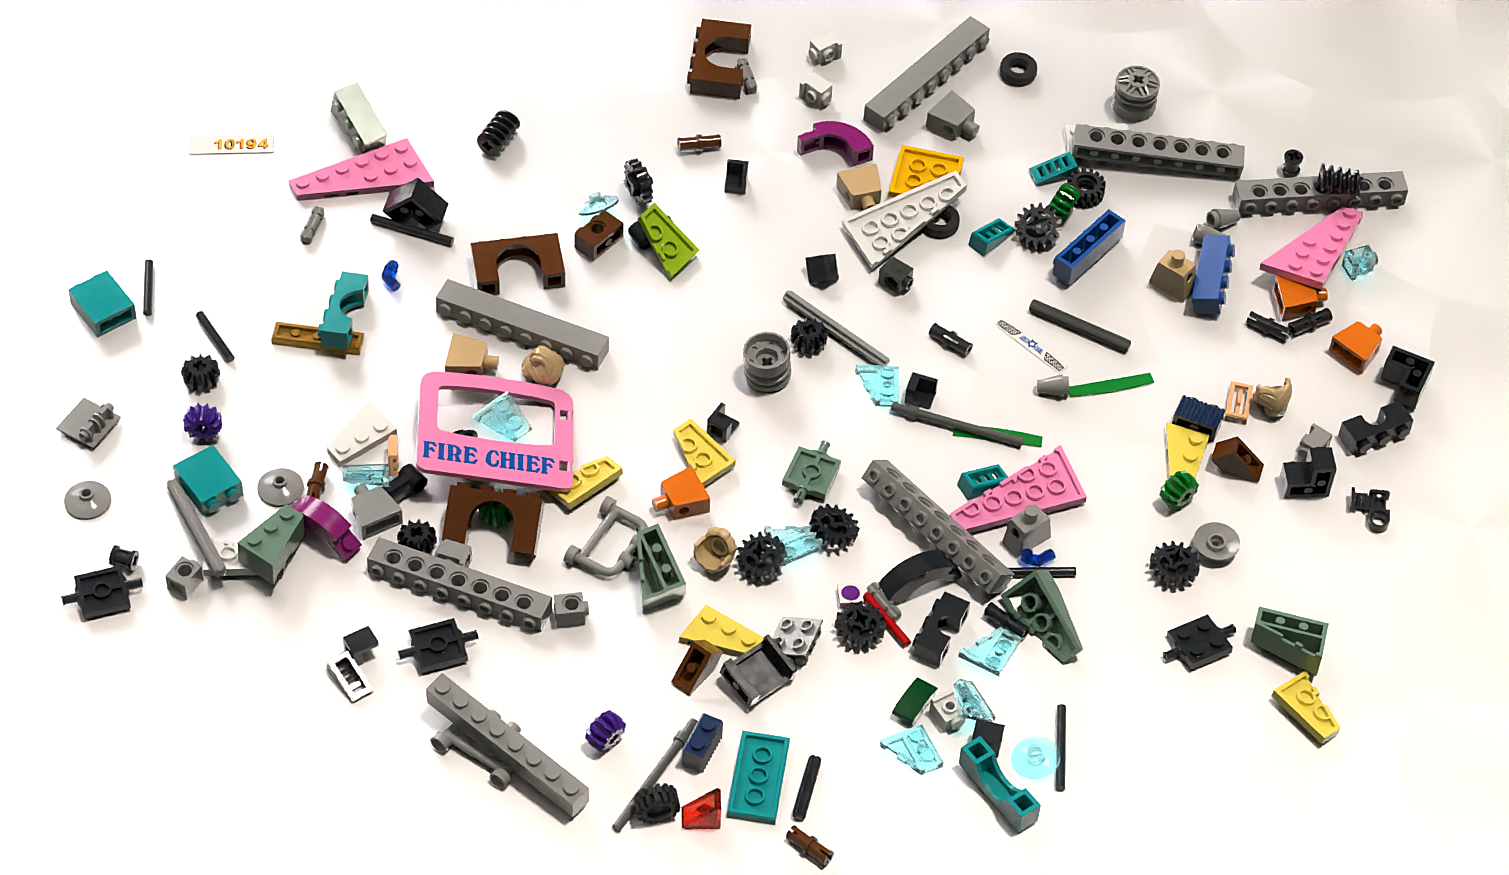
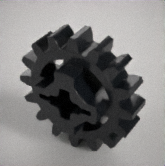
[623,158,654,205]
[1014,203,1062,250]
[809,504,860,549]
[736,531,788,582]
[1149,541,1201,588]
[834,601,886,650]

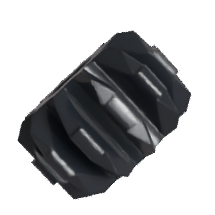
[790,317,828,355]
[181,353,220,392]
[397,519,437,553]

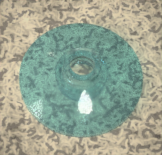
[577,192,619,216]
[1011,736,1060,779]

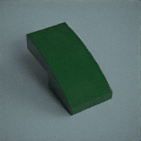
[892,677,938,725]

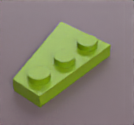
[638,203,699,279]

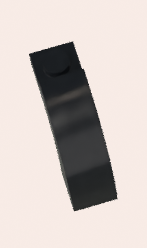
[878,550,962,603]

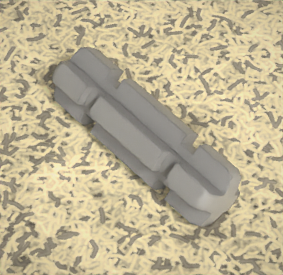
[737,58,757,93]
[300,206,325,243]
[867,582,902,621]

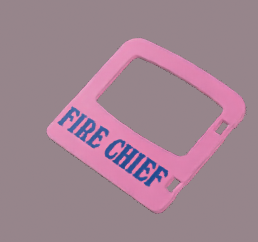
[416,371,573,492]

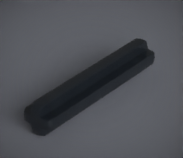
[792,755,821,820]

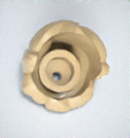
[522,346,565,386]
[1252,378,1292,417]
[693,527,737,573]

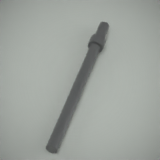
[891,402,1024,447]
[612,718,698,832]

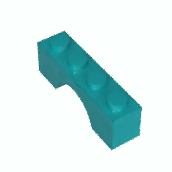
[318,271,369,350]
[959,736,1041,832]

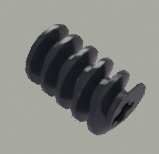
[477,110,520,157]
[1317,163,1364,197]

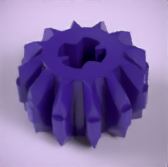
[183,403,223,442]
[585,710,626,752]

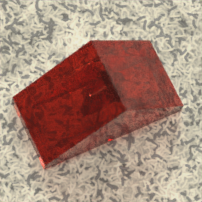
[681,788,722,830]

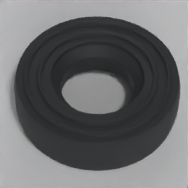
[1000,52,1037,86]
[922,205,960,238]

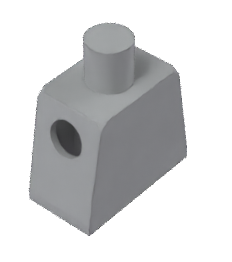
[926,90,980,139]
[351,484,403,540]
[1002,504,1051,558]

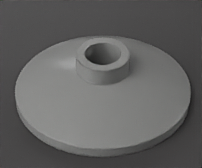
[257,468,304,507]
[64,481,111,520]
[1193,522,1240,561]

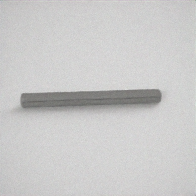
[783,290,890,368]
[167,478,227,577]

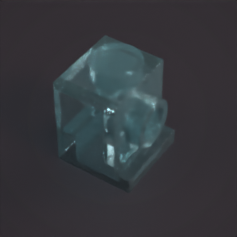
[1342,245,1379,281]

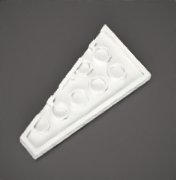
[842,171,967,270]

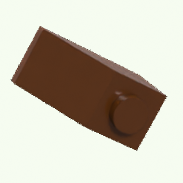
[1211,436,1264,482]
[671,639,723,695]

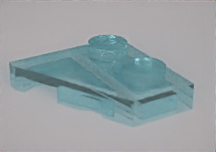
[855,364,899,407]
[472,391,533,442]
[342,464,390,487]
[764,526,826,565]
[958,627,1021,677]
[953,679,996,722]
[880,724,944,775]

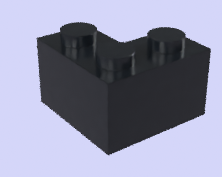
[383,178,449,230]
[1381,345,1435,409]
[1279,447,1337,498]

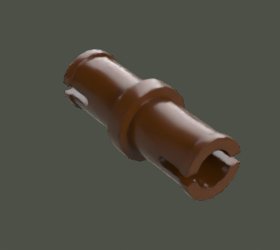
[677,134,722,152]
[306,461,329,499]
[786,825,834,865]

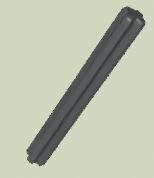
[1029,299,1131,352]

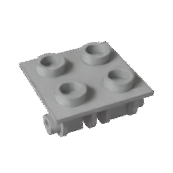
[56,398,121,448]
[772,617,823,666]

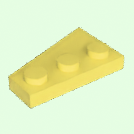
[673,419,736,487]
[1165,422,1210,479]
[546,456,623,510]
[679,605,764,657]
[1271,670,1340,744]

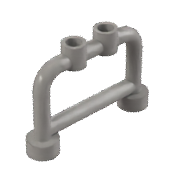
[563,496,648,577]
[430,709,521,789]

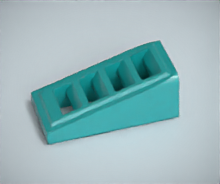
[1029,152,1078,186]
[968,218,1015,256]
[957,464,1008,500]

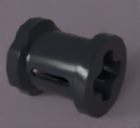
[1281,149,1303,178]
[109,545,139,571]

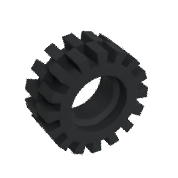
[1067,168,1106,208]
[633,783,681,824]

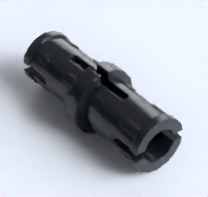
[1288,308,1333,336]
[1246,311,1292,342]
[928,323,973,356]
[983,602,1030,640]

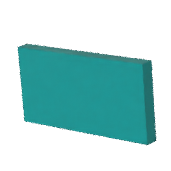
[727,730,790,825]

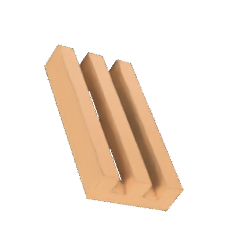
[1224,381,1253,424]
[388,435,399,476]

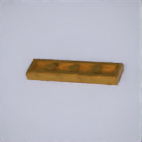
[271,322,364,355]

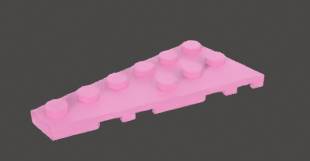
[288,138,434,201]
[1259,206,1363,290]
[950,445,1087,533]

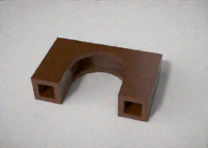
[687,18,752,99]
[470,233,565,295]
[442,482,545,556]

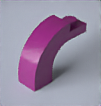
[797,121,874,166]
[290,496,362,561]

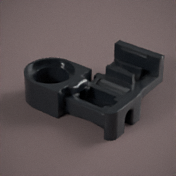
[1350,487,1390,533]

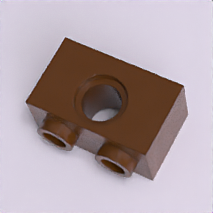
[574,209,624,261]

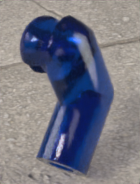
[381,260,401,292]
[1020,548,1056,567]

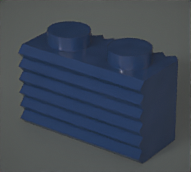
[1172,395,1225,441]
[681,713,723,773]

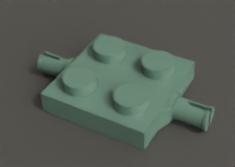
[782,440,842,504]

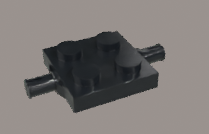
[61,565,143,619]
[1162,614,1236,670]
[397,618,479,673]

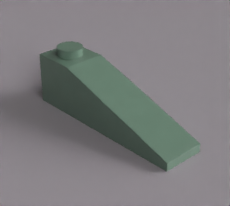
[1000,570,1084,663]

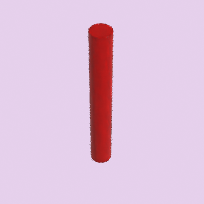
[863,592,911,648]

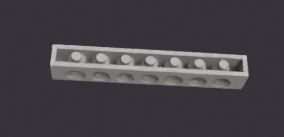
[1072,124,1245,179]
[1232,171,1408,214]
[861,460,1015,594]
[367,537,552,632]

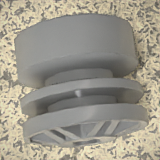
[1112,66,1160,122]
[743,332,791,392]

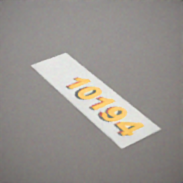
[189,135,274,154]

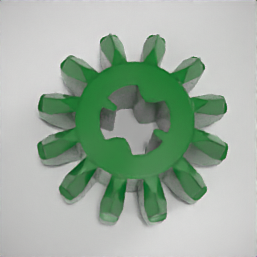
[1049,183,1080,221]
[1159,470,1199,509]
[478,488,514,528]

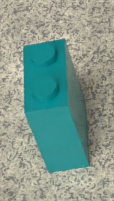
[68,270,137,338]
[173,445,244,516]

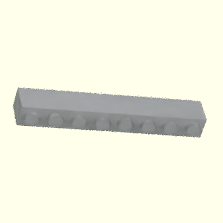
[863,16,990,132]
[436,279,609,370]
[426,673,589,817]

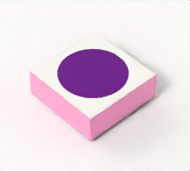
[837,583,864,608]

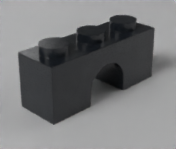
[1338,400,1414,455]
[912,592,970,668]

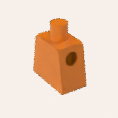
[1273,275,1328,321]
[1329,322,1383,374]
[652,466,710,519]

